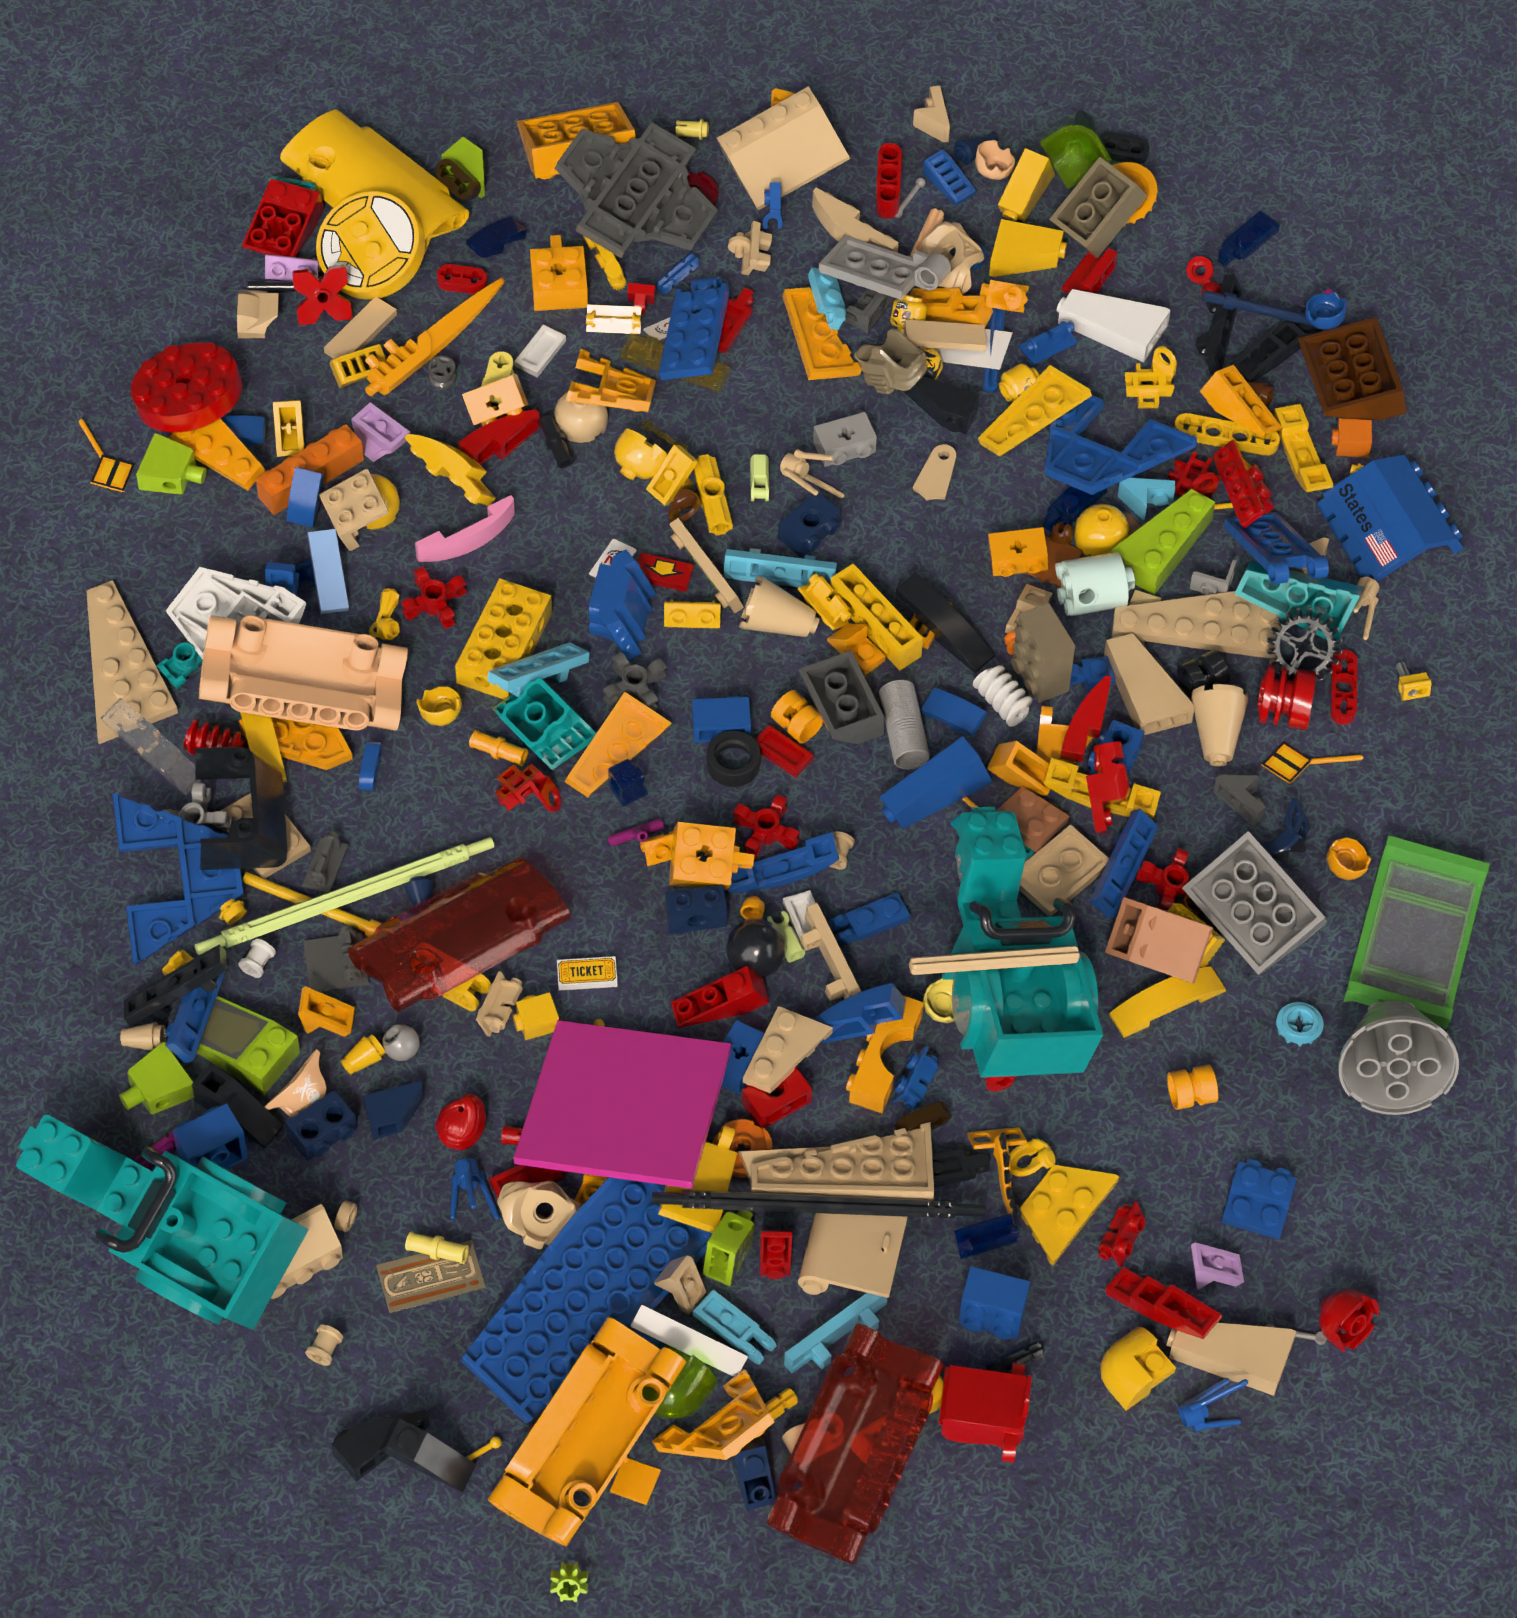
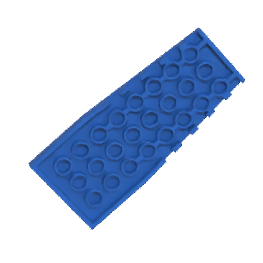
[460,1177,713,1423]

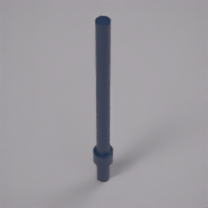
[1202,290,1348,328]

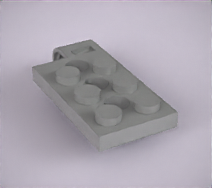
[819,235,951,300]

